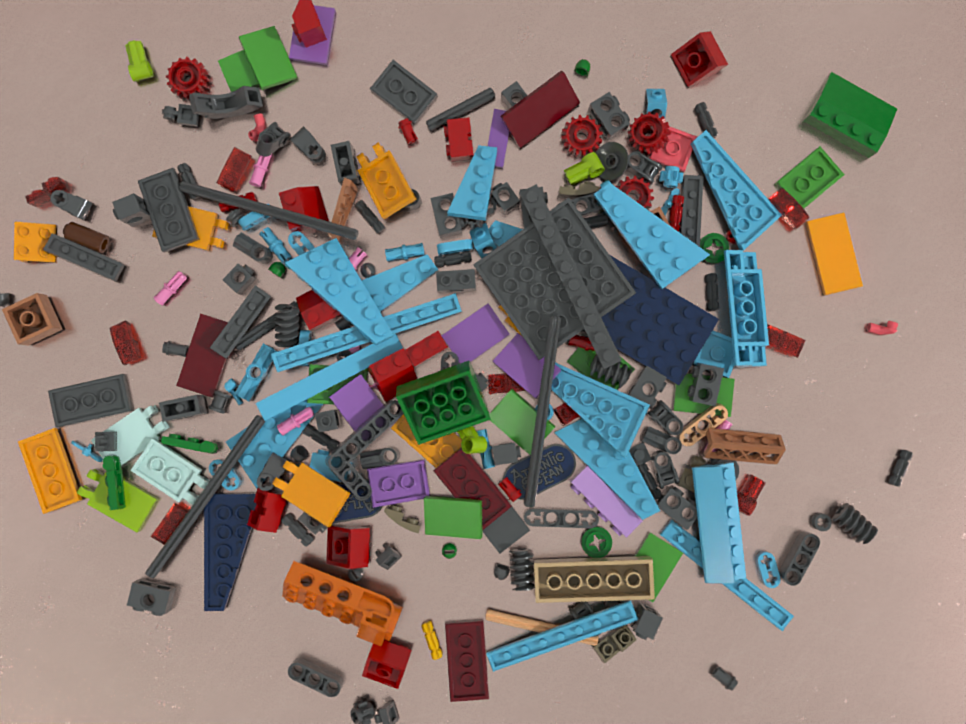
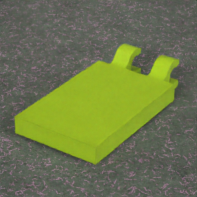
[77,469,159,533]

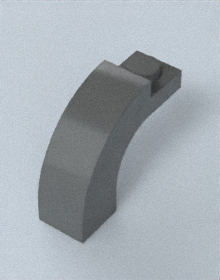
[189,86,263,119]

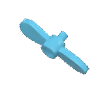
[661,188,680,216]
[71,441,103,462]

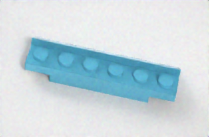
[724,250,769,368]
[692,462,746,583]

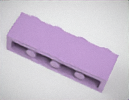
[570,465,643,538]

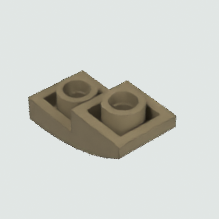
[557,181,599,199]
[384,504,422,533]
[592,625,637,663]

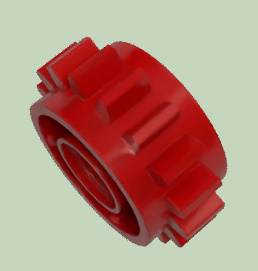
[166,57,209,100]
[628,112,671,155]
[561,115,603,157]
[615,176,654,208]

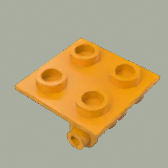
[14,222,56,262]

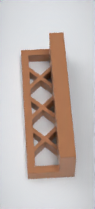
[703,428,786,464]

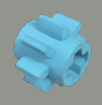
[659,166,683,188]

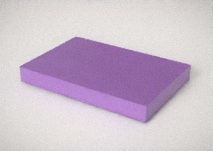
[289,3,336,65]
[441,303,510,363]
[492,333,561,399]
[329,374,384,440]
[367,460,430,508]

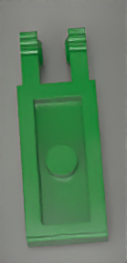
[161,433,219,454]
[103,455,126,510]

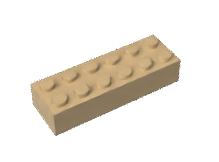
[534,556,655,603]

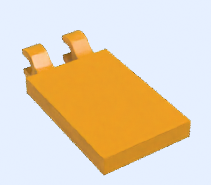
[356,142,416,219]
[152,206,230,251]
[272,460,351,527]

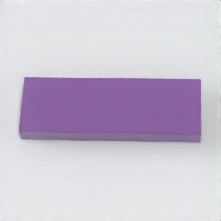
[488,109,509,169]

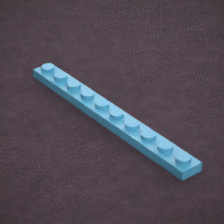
[271,293,462,372]

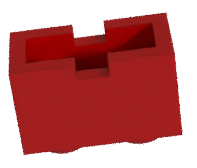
[444,117,474,162]
[405,331,449,367]
[247,488,286,533]

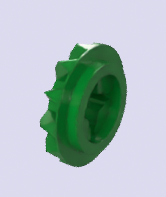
[700,233,729,264]
[582,527,612,558]

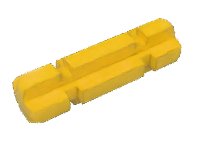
[421,621,442,660]

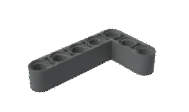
[325,400,403,500]

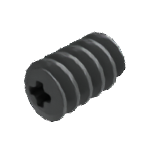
[275,304,300,347]
[590,354,633,388]
[832,503,878,544]
[509,548,535,591]

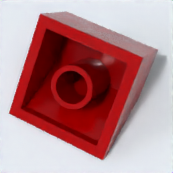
[291,0,327,48]
[671,31,728,87]
[279,186,330,232]
[296,289,343,332]
[368,348,417,403]
[326,525,370,569]
[362,639,412,689]

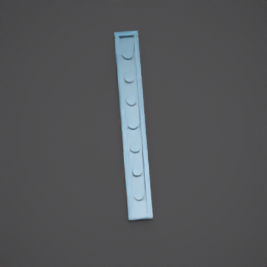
[255,334,403,421]
[659,519,794,631]
[486,600,638,672]

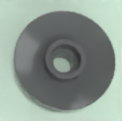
[596,142,629,180]

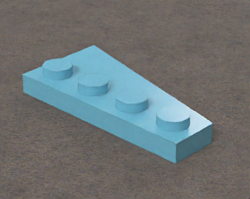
[447,145,497,221]
[361,254,439,313]

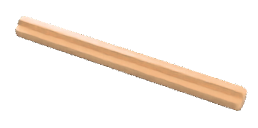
[485,609,599,646]

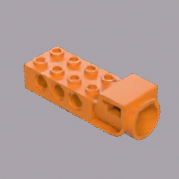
[282,561,403,646]

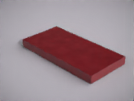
[500,71,580,148]
[176,313,228,398]
[433,447,512,531]
[445,620,489,702]

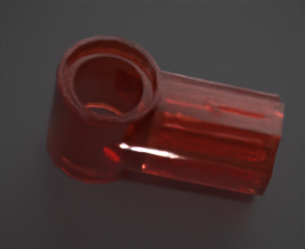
[737,474,765,516]

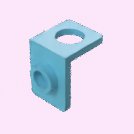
[646,89,667,118]
[469,223,497,258]

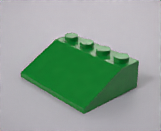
[803,72,897,158]
[396,360,491,445]

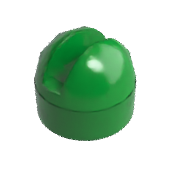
[574,59,591,76]
[268,262,285,278]
[442,543,457,559]

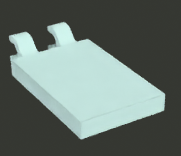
[91,405,170,467]
[131,438,210,505]

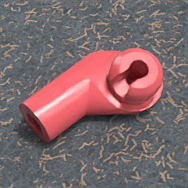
[248,113,267,142]
[867,321,898,335]

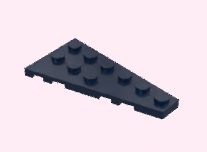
[204,493,256,611]

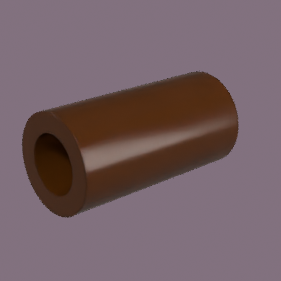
[63,222,110,254]

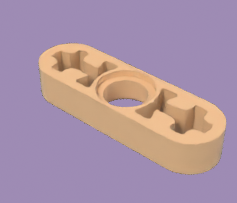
[678,403,728,446]

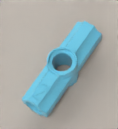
[234,343,278,402]

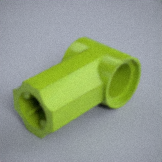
[125,40,153,82]
[564,152,605,185]
[457,426,487,454]

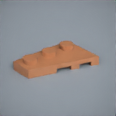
[327,178,359,241]

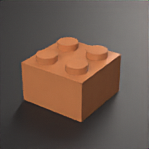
[2,293,63,346]

